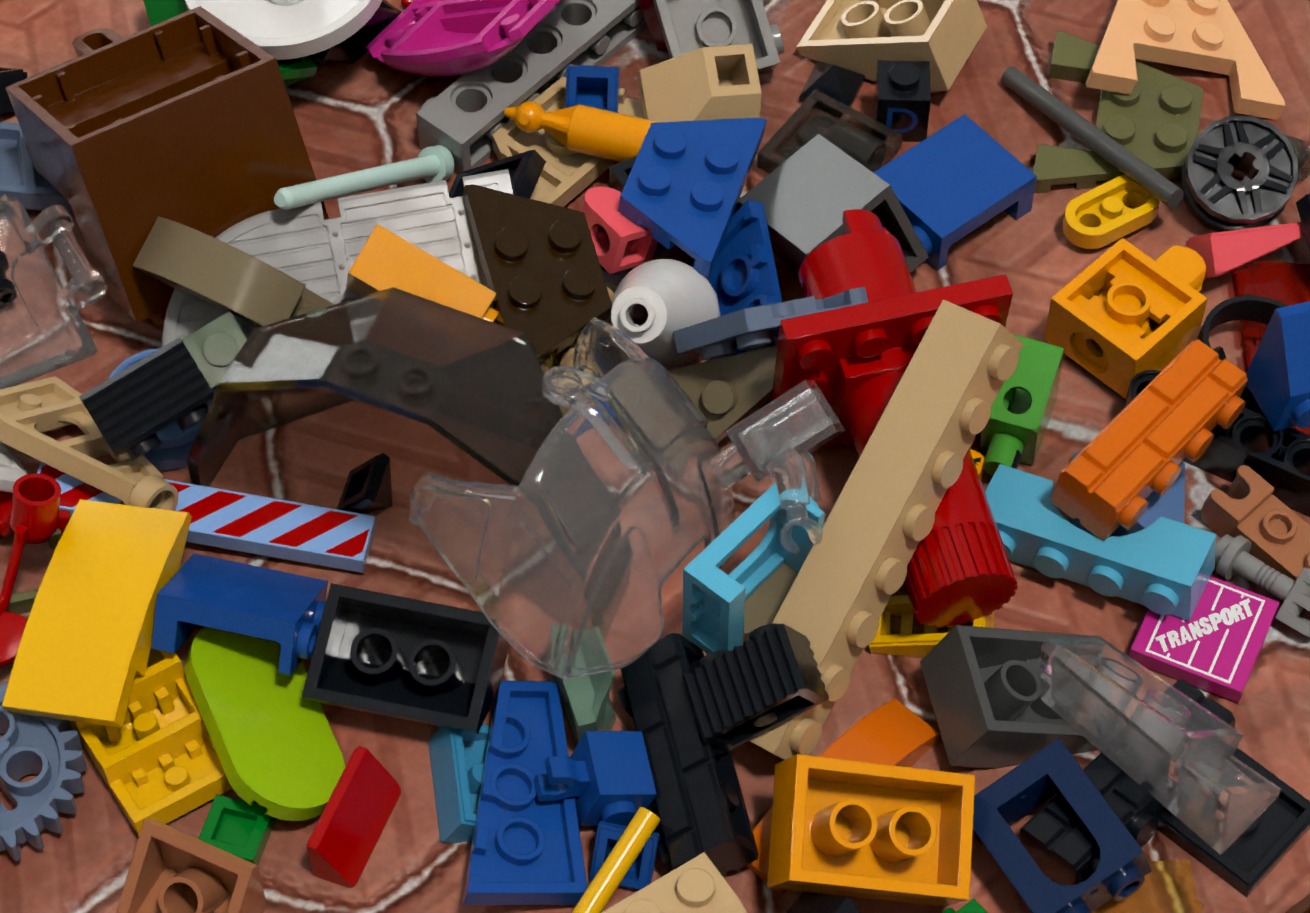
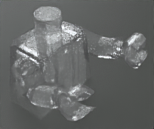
[706,380,846,554]

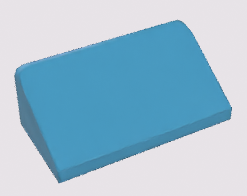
[429,724,490,843]

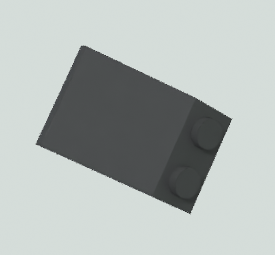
[920,625,1129,768]

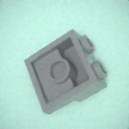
[653,0,784,72]

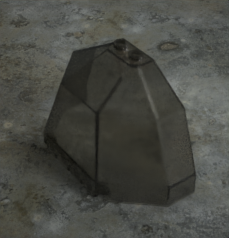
[187,287,637,643]

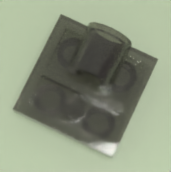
[757,89,903,174]

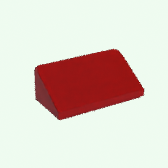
[306,746,401,888]

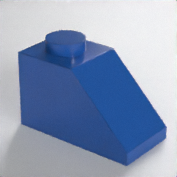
[1246,301,1310,431]

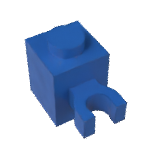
[534,731,657,826]

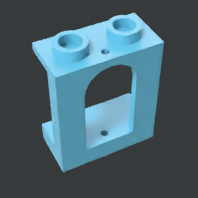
[682,479,825,654]

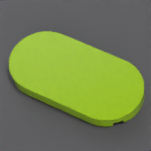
[184,627,346,821]

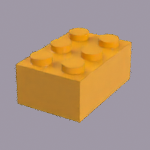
[767,754,975,907]

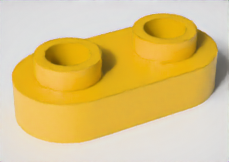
[1062,174,1160,249]

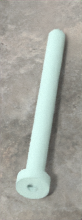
[274,145,454,210]

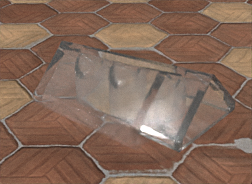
[1041,637,1282,855]

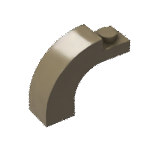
[133,216,339,357]

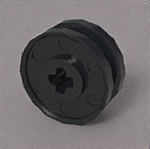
[1180,116,1298,232]

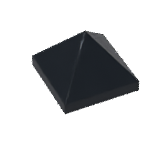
[799,61,865,116]
[337,453,393,514]

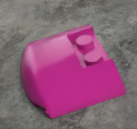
[365,0,562,77]

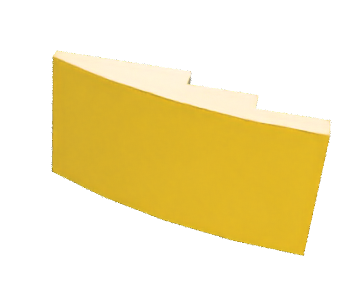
[2,499,192,728]
[70,649,233,836]

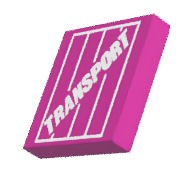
[1128,576,1280,703]

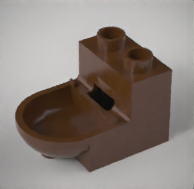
[5,6,329,326]

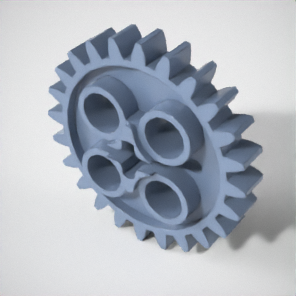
[0,683,87,861]

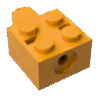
[1044,238,1208,399]

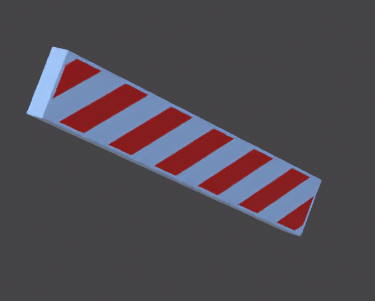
[37,462,376,573]

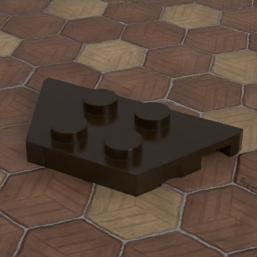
[463,184,612,379]

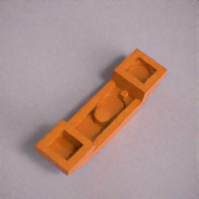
[745,699,940,895]

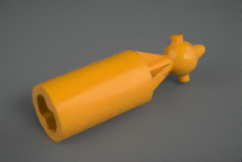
[504,101,659,162]

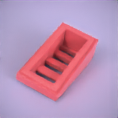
[1186,222,1305,279]

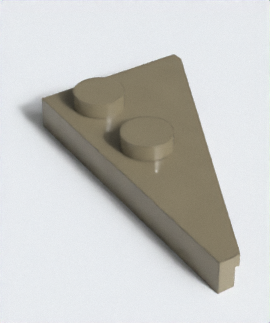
[616,345,778,471]

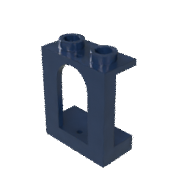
[973,738,1152,913]

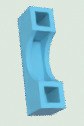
[985,464,1217,621]

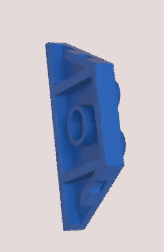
[618,118,767,277]

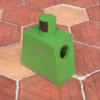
[980,334,1064,476]

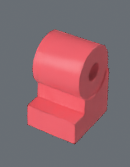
[581,186,658,274]

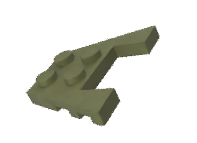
[1033,31,1204,193]

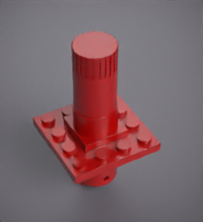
[767,209,1018,628]

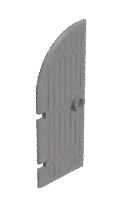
[162,169,513,355]

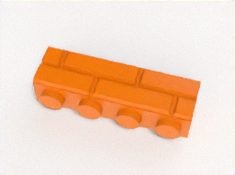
[1051,339,1248,540]

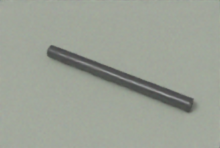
[1001,66,1184,208]

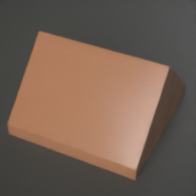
[116,817,267,913]

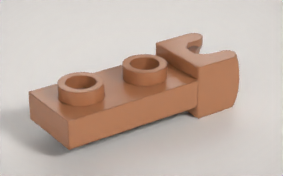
[1201,465,1310,581]

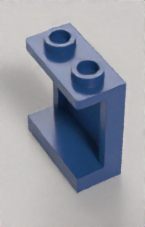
[873,114,1037,270]
[151,553,328,676]

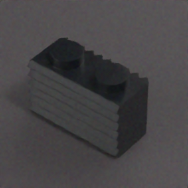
[79,337,216,461]
[682,624,829,752]

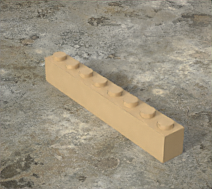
[749,299,1024,760]

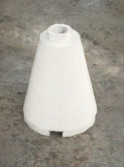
[610,259,720,369]

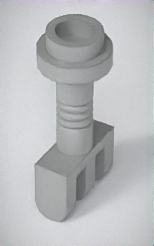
[1215,534,1310,638]

